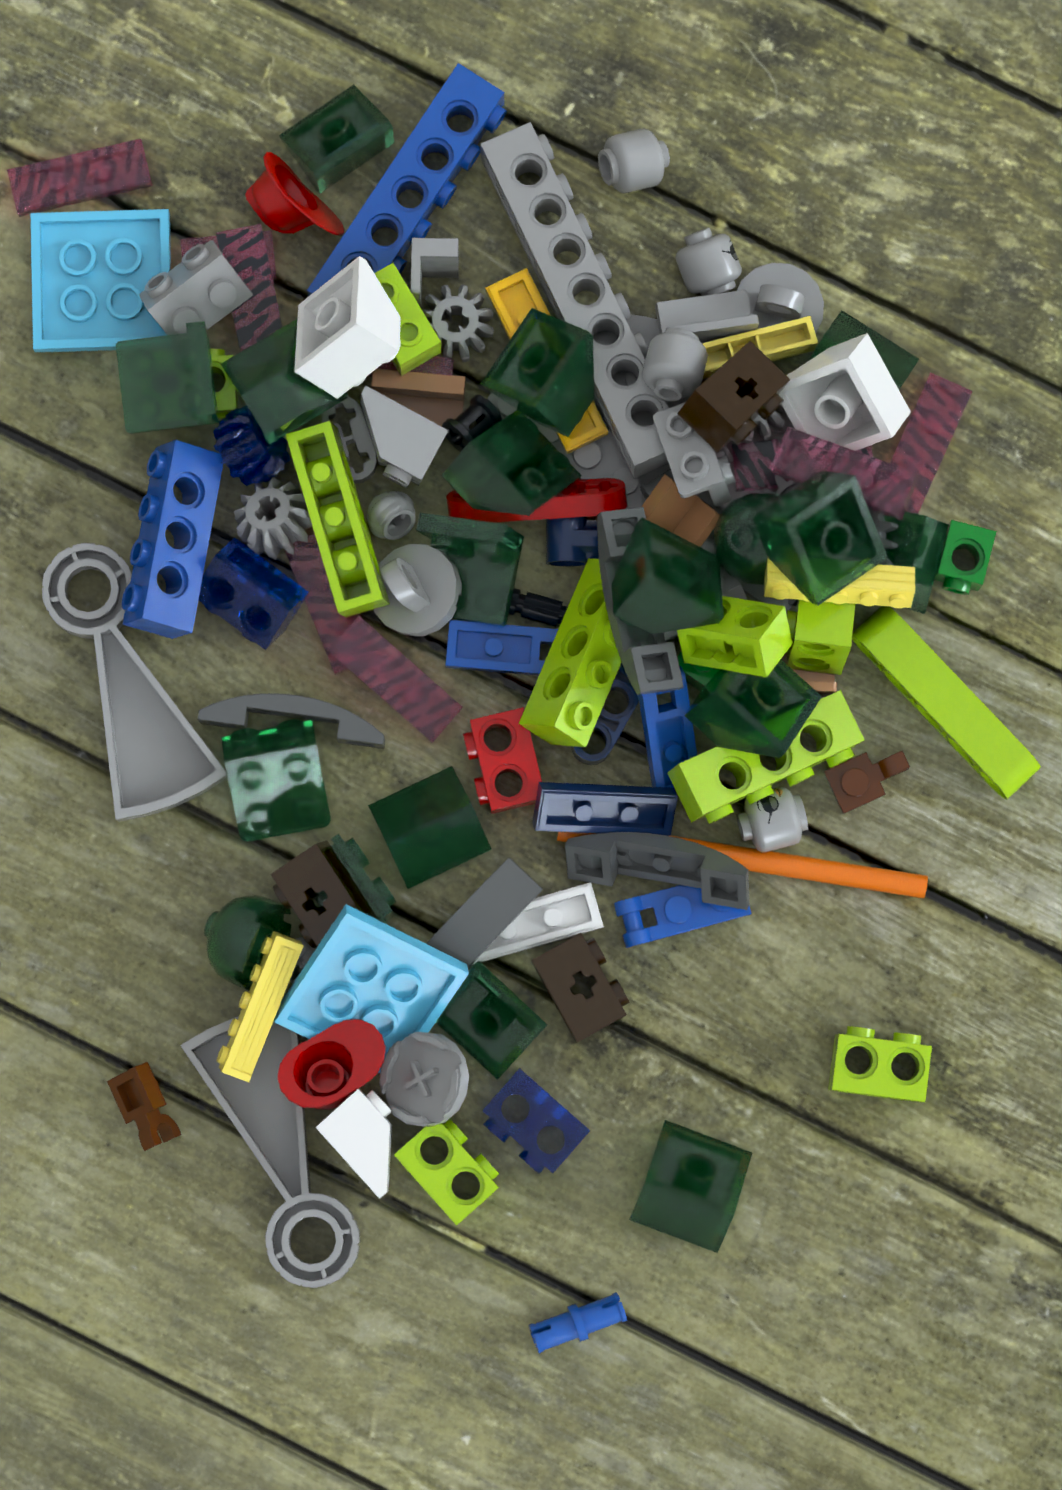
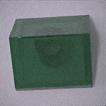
[279,85,394,194]
[368,766,492,889]
[436,960,547,1080]

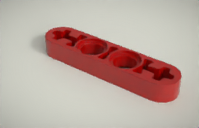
[446,478,627,524]

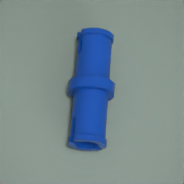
[528,1292,627,1353]

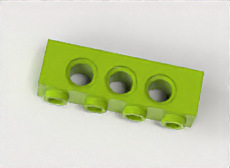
[285,421,390,618]
[519,558,655,747]
[667,690,865,824]

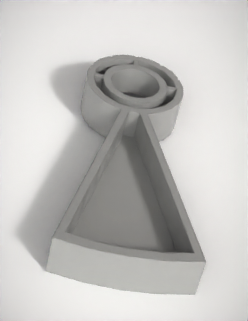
[42,543,230,822]
[180,1016,360,1288]

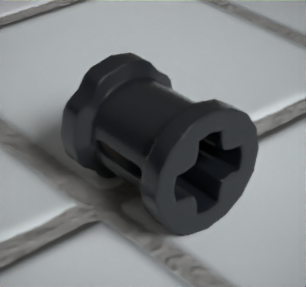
[442,394,504,455]

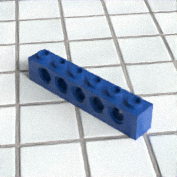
[307,63,507,297]

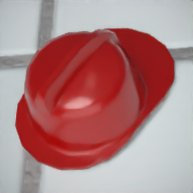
[245,152,345,235]
[277,1020,386,1110]

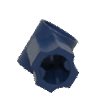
[546,517,599,567]

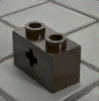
[677,341,790,453]
[270,840,378,948]
[531,933,630,1043]

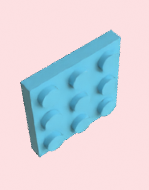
[30,209,173,352]
[274,904,469,1073]

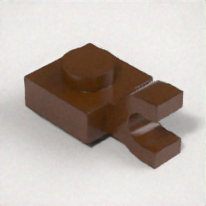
[824,750,910,814]
[107,1062,182,1151]

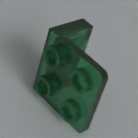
[221,719,331,841]

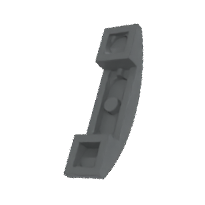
[597,507,684,695]
[198,693,385,749]
[565,832,750,910]
[426,857,543,968]

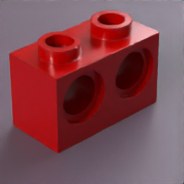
[463,707,542,814]

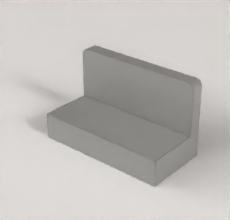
[411,238,459,309]
[655,289,759,343]

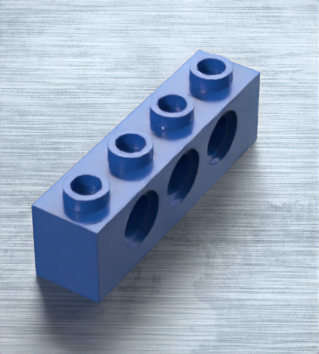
[122,439,225,639]

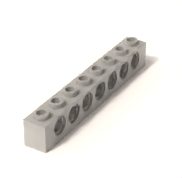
[480,122,669,479]

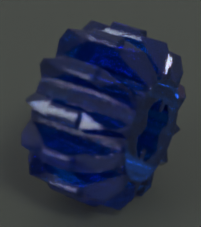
[213,405,290,486]

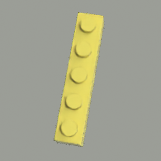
[702,316,818,379]
[764,556,915,609]
[217,931,304,1082]

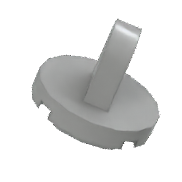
[737,263,824,333]
[374,544,462,637]
[379,1032,469,1127]

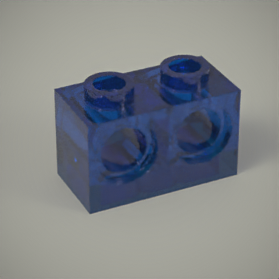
[198,538,309,650]
[482,1068,590,1174]

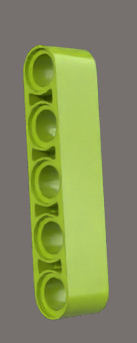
[852,606,1041,800]

